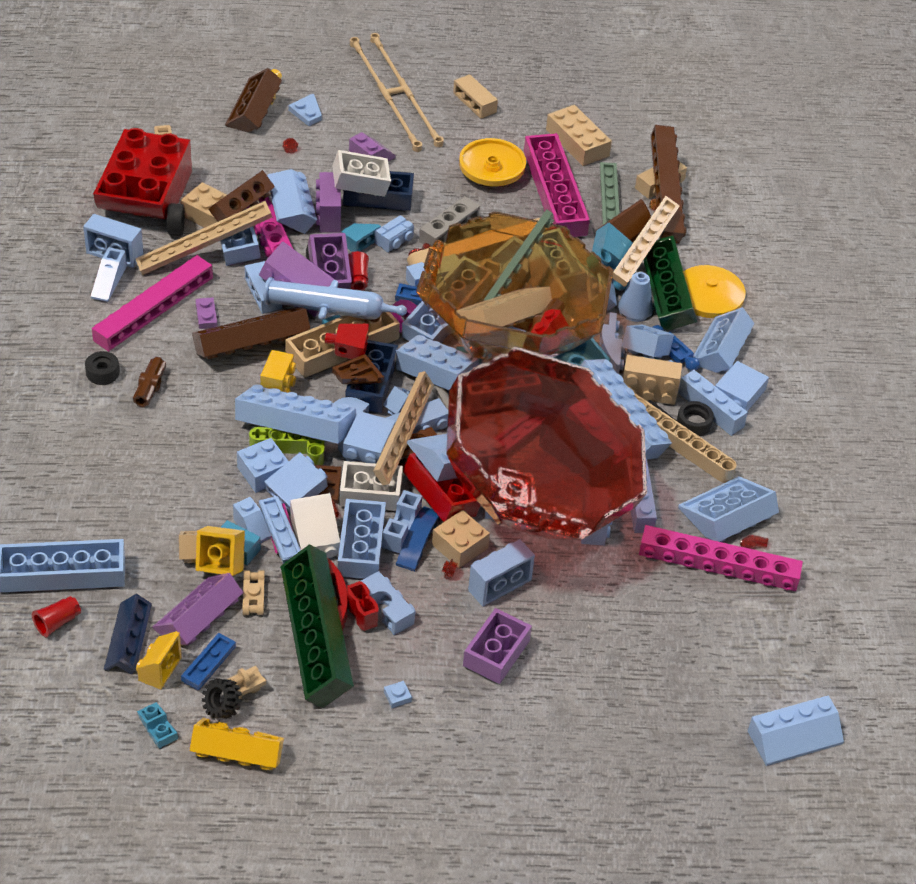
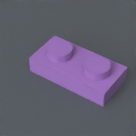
[195,297,217,329]

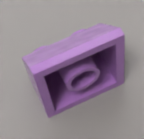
[349,132,396,161]

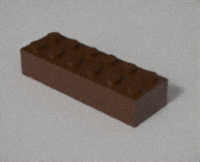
[192,307,311,359]

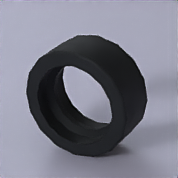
[677,401,714,436]

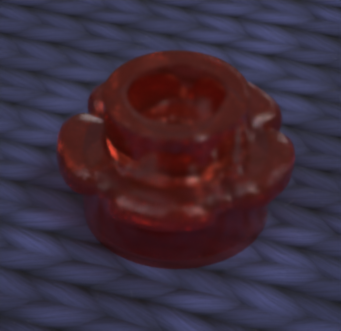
[283,138,299,153]
[441,559,458,578]

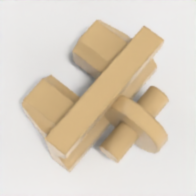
[228,666,266,699]

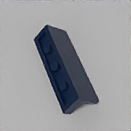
[104,593,152,674]

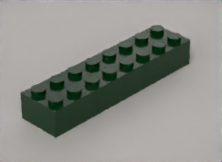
[280,544,354,708]

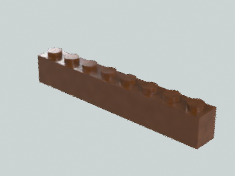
[650,125,686,244]

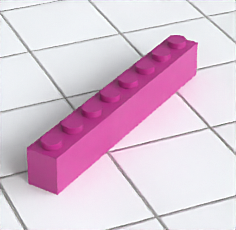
[92,255,213,352]

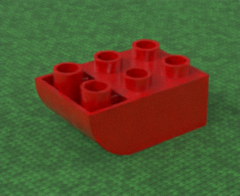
[93,128,192,220]

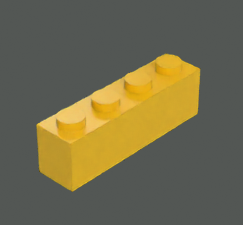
[189,717,284,770]

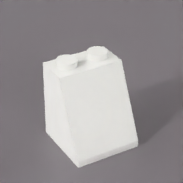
[290,493,340,558]

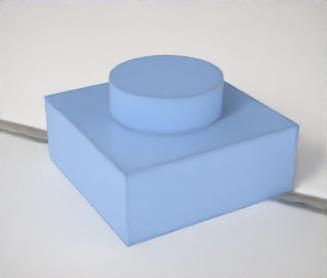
[384,681,412,708]

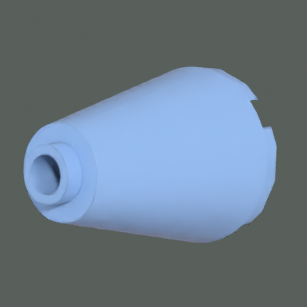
[618,272,653,322]

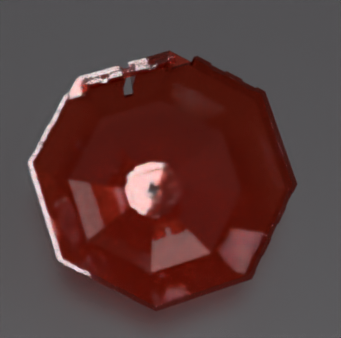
[446,347,647,541]

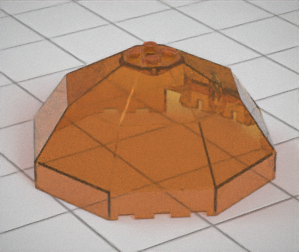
[416,211,614,368]

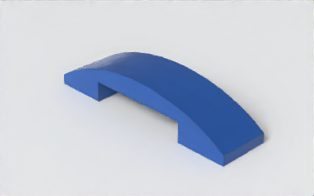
[396,506,440,572]

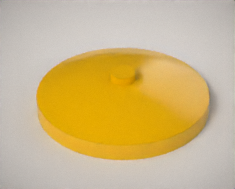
[459,138,526,186]
[684,265,746,318]

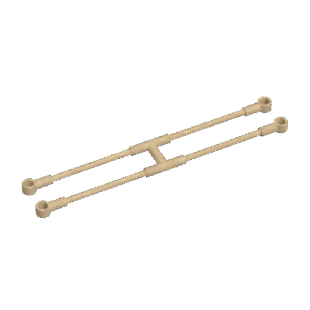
[350,33,444,152]

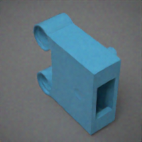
[588,223,636,291]

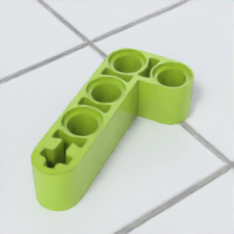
[249,427,325,465]

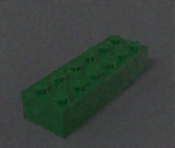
[644,235,698,331]

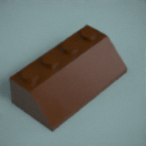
[225,68,282,133]
[595,199,651,243]

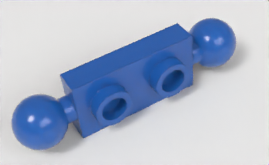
[653,325,700,371]

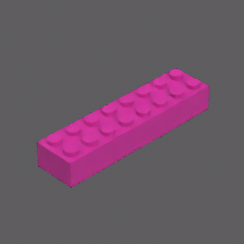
[524,133,590,238]

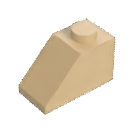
[179,531,197,563]

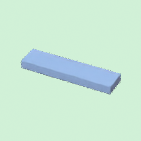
[259,496,301,563]

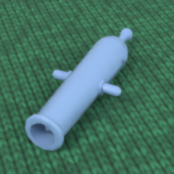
[263,277,407,320]

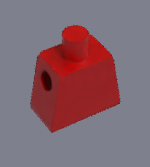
[325,324,369,359]

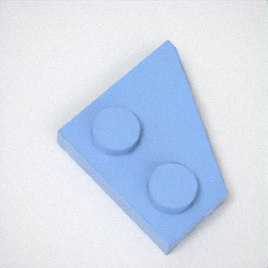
[288,94,322,126]

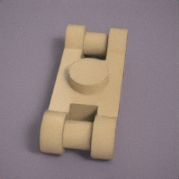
[243,570,265,615]

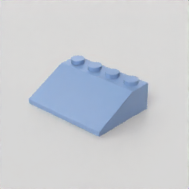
[407,430,506,482]
[678,476,779,542]

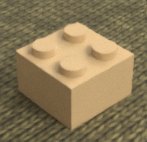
[432,510,490,569]

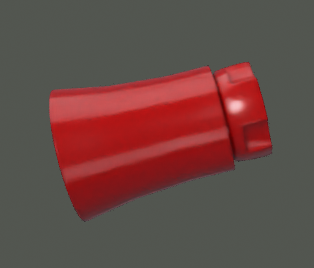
[348,251,369,291]
[32,596,81,637]

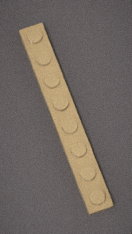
[610,196,680,287]
[135,201,273,275]
[373,371,434,486]

